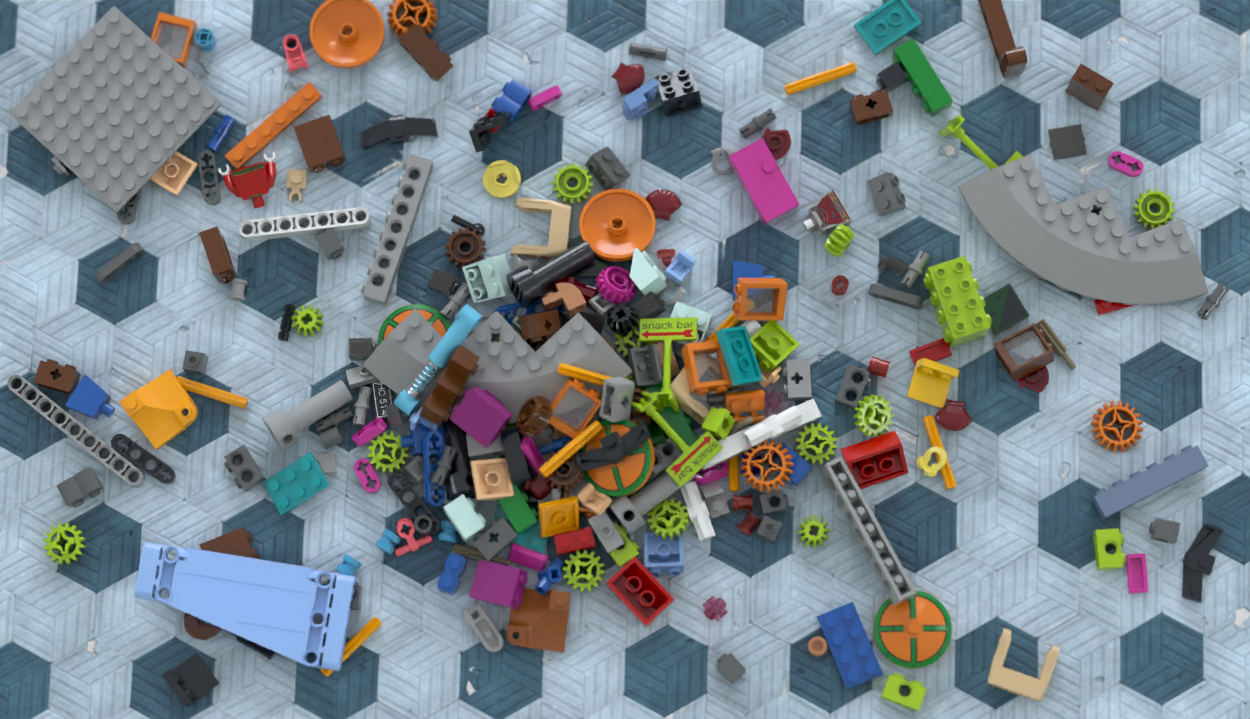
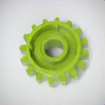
[552,163,593,205]
[1133,189,1176,230]

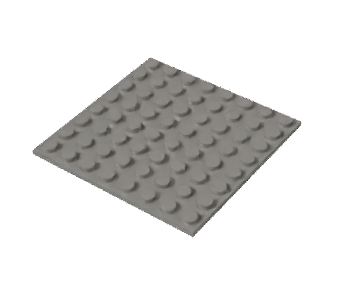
[9,6,222,212]

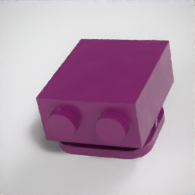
[450,386,513,448]
[469,559,528,610]

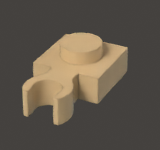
[286,169,307,203]

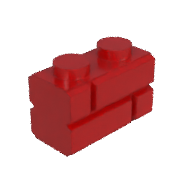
[553,527,596,556]

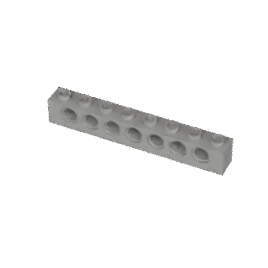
[361,154,434,306]
[821,456,916,606]

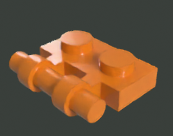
[725,389,765,425]

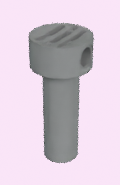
[262,380,353,451]
[609,471,696,534]

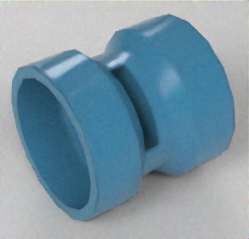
[195,28,216,51]
[438,521,458,543]
[375,529,401,555]
[335,554,362,576]

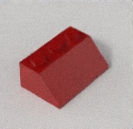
[840,431,909,489]
[606,557,675,628]

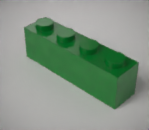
[892,38,953,117]
[645,381,699,453]
[492,455,539,536]

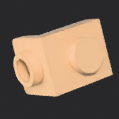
[758,362,782,388]
[577,483,612,516]

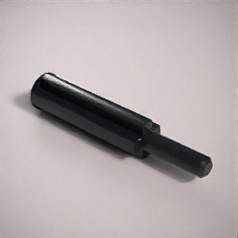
[223,629,275,660]

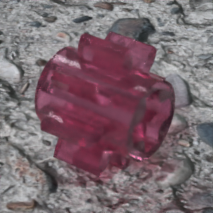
[764,388,786,412]
[702,596,728,621]

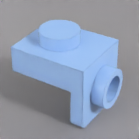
[664,250,696,285]
[409,406,438,431]

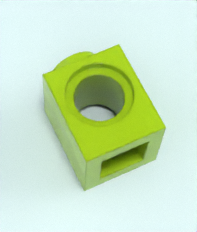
[701,407,735,440]

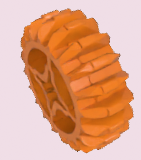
[387,0,438,36]
[1091,401,1144,453]
[741,440,794,493]

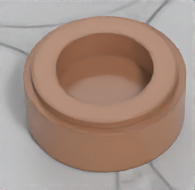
[808,636,827,656]

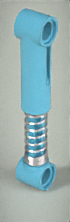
[393,304,483,416]

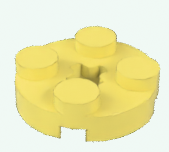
[483,160,521,199]

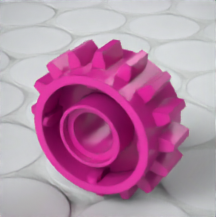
[595,266,637,304]

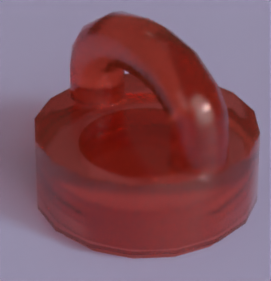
[657,249,676,267]

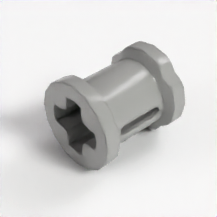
[228,279,248,301]

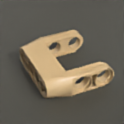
[510,198,572,260]
[670,355,741,425]
[987,628,1060,702]

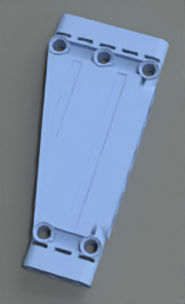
[134,542,356,671]

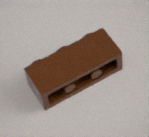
[396,24,453,81]

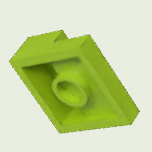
[750,321,800,373]

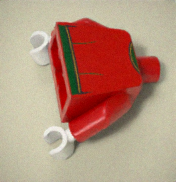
[218,152,276,208]

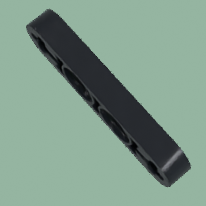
[111,434,176,484]
[388,473,441,536]

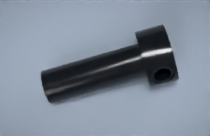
[506,240,595,308]
[443,417,477,501]

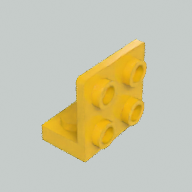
[907,358,960,408]

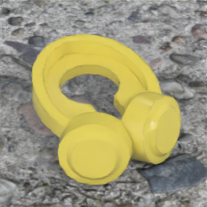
[916,447,947,477]

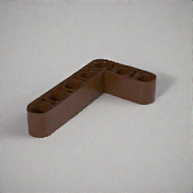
[978,0,1027,79]

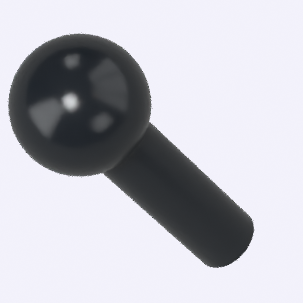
[451,215,485,236]

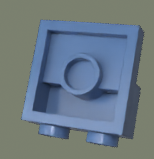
[622,78,659,120]
[643,531,684,577]

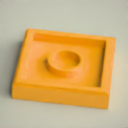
[539,496,579,538]

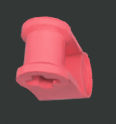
[283,34,309,73]

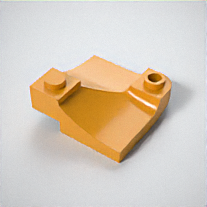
[119,369,198,450]

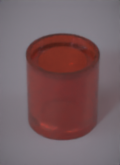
[867,356,890,378]

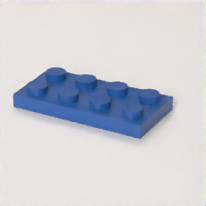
[817,602,883,689]

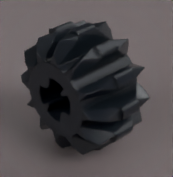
[607,303,640,336]

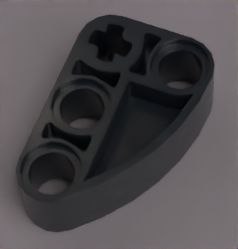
[500,426,536,484]

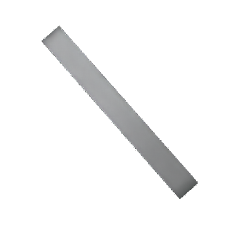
[7,374,145,488]

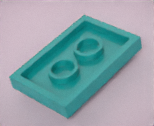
[854,0,922,56]
[715,326,763,386]
[262,452,331,515]
[490,504,549,555]

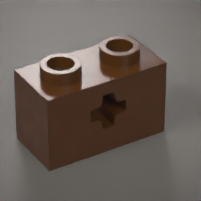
[849,90,893,126]
[519,310,561,342]
[34,359,81,395]

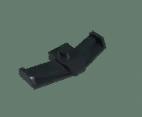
[361,115,438,150]
[574,419,651,471]
[1182,524,1224,604]

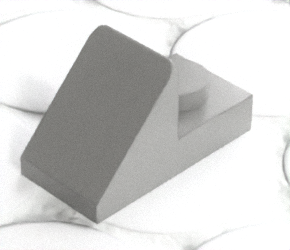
[589,293,619,319]
[700,480,730,519]

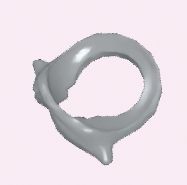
[710,147,735,175]
[659,280,686,307]

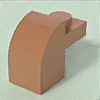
[542,283,586,317]

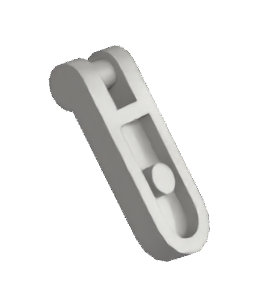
[461,601,504,653]

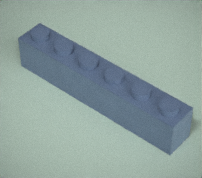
[1092,445,1209,520]

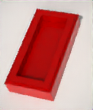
[909,338,952,366]

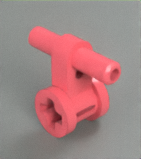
[395,518,432,556]

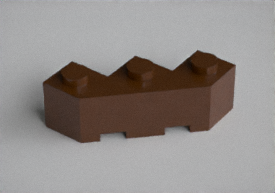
[420,345,480,427]

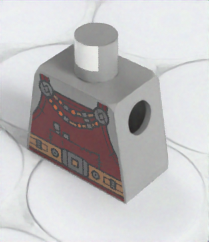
[803,190,851,234]

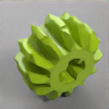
[825,224,855,257]
[292,305,324,337]
[797,515,830,549]

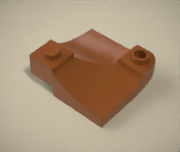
[507,588,571,653]

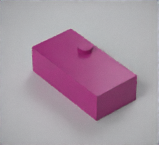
[728,138,799,225]

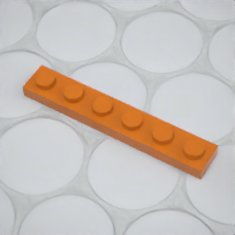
[225,82,322,169]

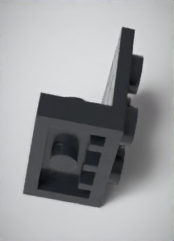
[654,67,703,117]
[469,111,512,153]
[162,653,219,708]

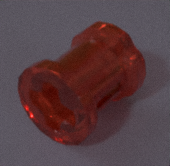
[831,275,849,296]
[733,494,753,511]
[736,511,762,537]

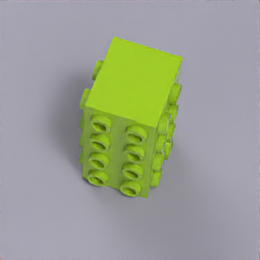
[923,256,992,348]

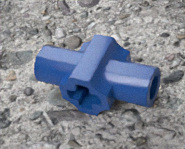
[535,558,564,595]

